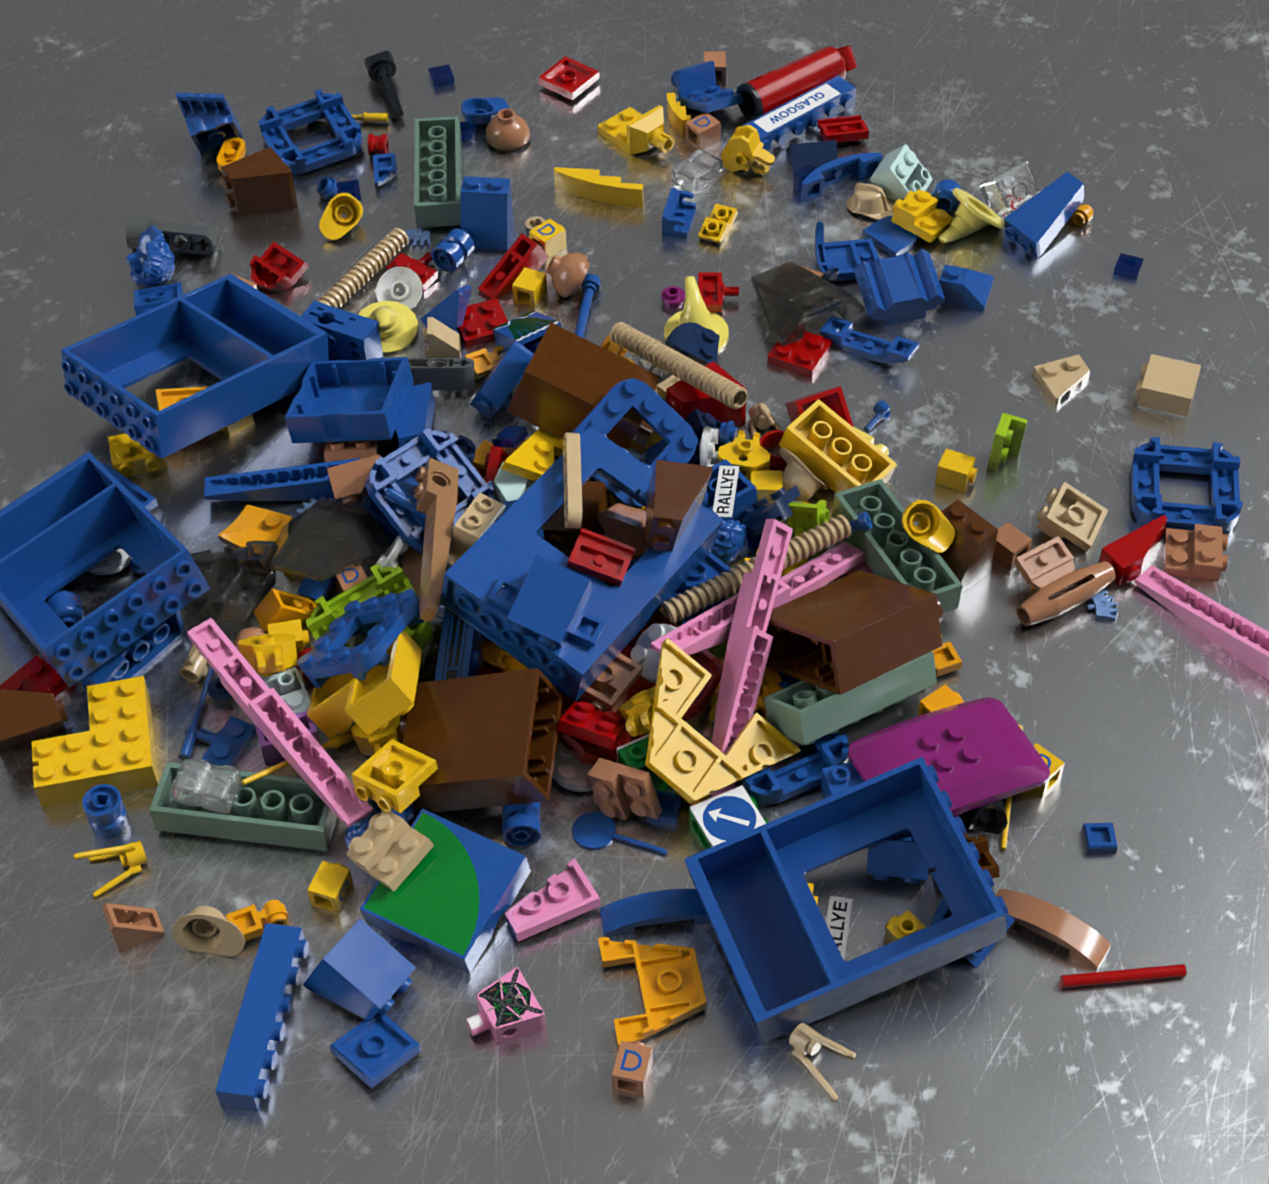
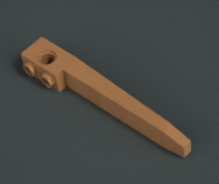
[414,458,459,622]

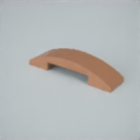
[995,889,1111,970]

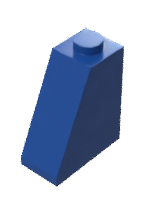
[470,341,534,419]

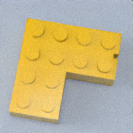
[307,630,422,739]
[32,676,158,808]

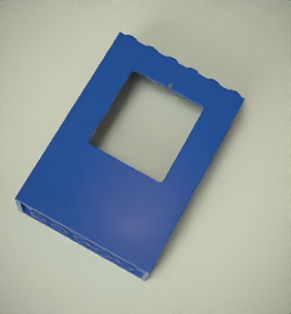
[61,274,329,459]
[440,426,723,702]
[0,451,211,688]
[684,757,1009,1044]

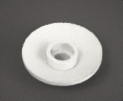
[376,266,422,310]

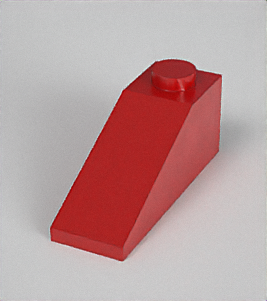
[477,233,549,300]
[1099,515,1167,586]

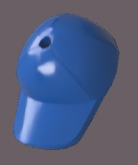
[461,97,509,126]

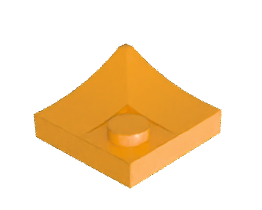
[218,505,295,562]

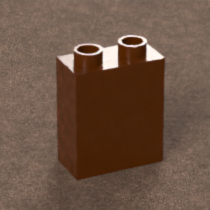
[506,322,661,454]
[766,570,943,695]
[400,668,563,813]

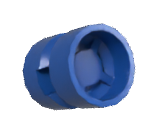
[431,229,475,273]
[82,784,129,839]
[502,802,541,847]

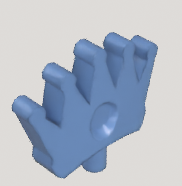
[406,227,431,249]
[1087,590,1118,621]

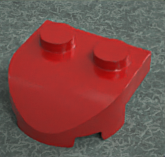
[250,241,309,292]

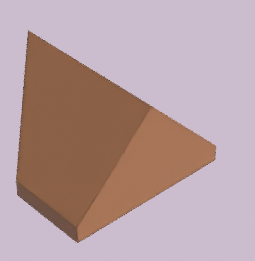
[102,903,165,953]

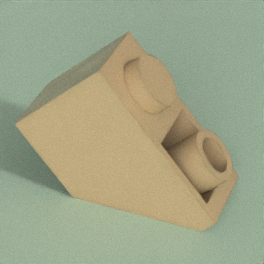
[423,317,461,358]

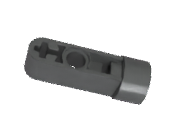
[126,216,220,255]
[381,357,475,390]

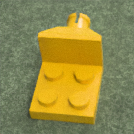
[597,105,675,155]

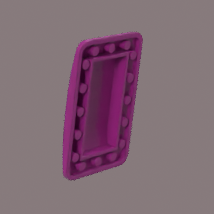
[848,697,1050,832]

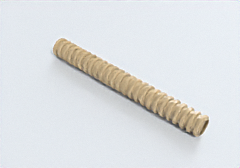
[317,228,409,309]
[610,322,748,409]
[661,514,851,625]

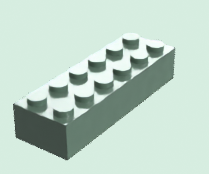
[414,116,462,228]
[832,479,963,613]
[764,652,937,745]
[149,762,338,851]

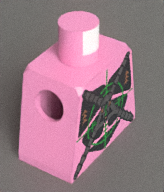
[465,967,546,1044]

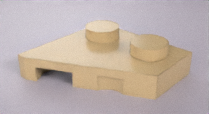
[1033,354,1090,405]

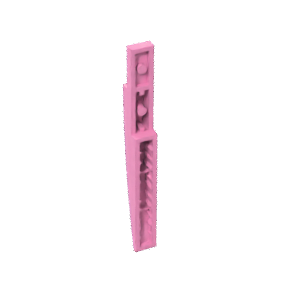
[709,519,793,797]
[650,541,865,655]
[1135,565,1269,680]
[187,618,373,828]

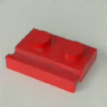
[817,115,869,144]
[567,528,635,587]

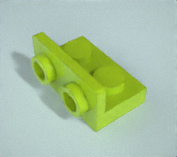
[987,413,1028,472]
[787,500,830,558]

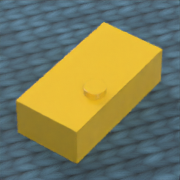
[779,399,897,493]

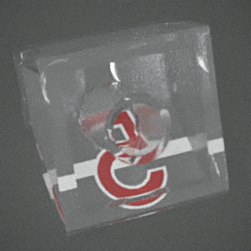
[978,160,1041,218]

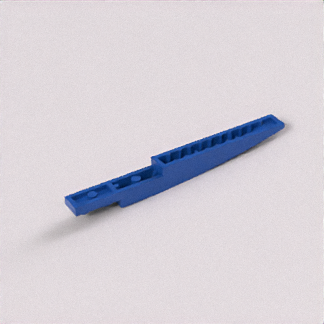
[204,458,424,501]

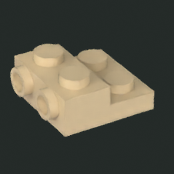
[1036,482,1108,551]
[346,811,434,892]

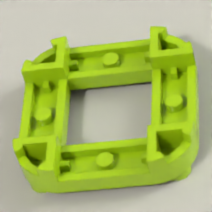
[306,564,434,648]

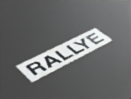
[713,466,740,517]
[826,896,853,960]

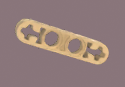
[563,432,582,529]

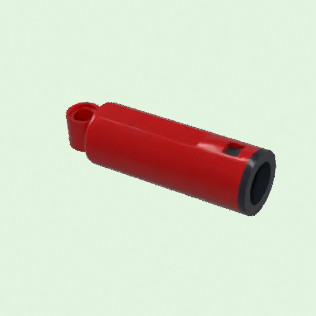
[736,45,857,121]

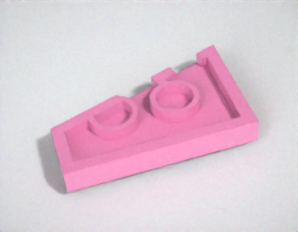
[504,858,601,942]

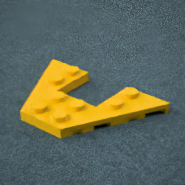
[501,428,646,511]
[645,638,801,803]

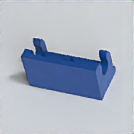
[662,188,696,238]

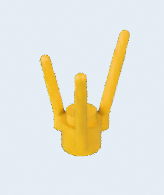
[73,841,147,898]

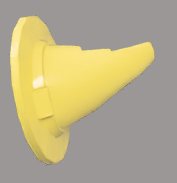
[938,188,1005,243]
[664,276,729,351]
[358,301,419,355]

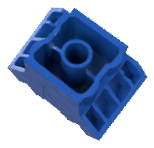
[176,93,242,152]
[853,249,945,326]

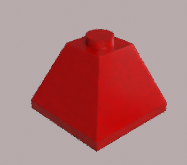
[785,386,854,427]

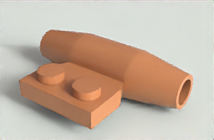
[1013,536,1116,626]

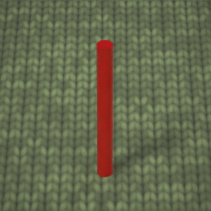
[1060,964,1187,988]

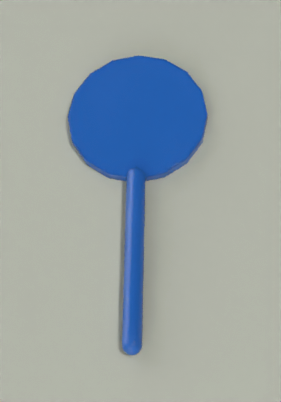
[572,811,667,855]

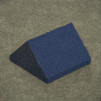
[786,140,838,180]

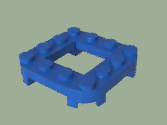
[258,89,363,177]
[571,378,698,508]
[365,428,496,555]
[1131,437,1243,534]
[297,589,425,688]
[712,681,849,807]

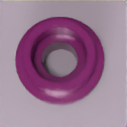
[661,286,685,308]

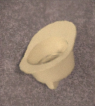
[846,183,895,220]
[779,448,827,501]
[172,905,245,957]

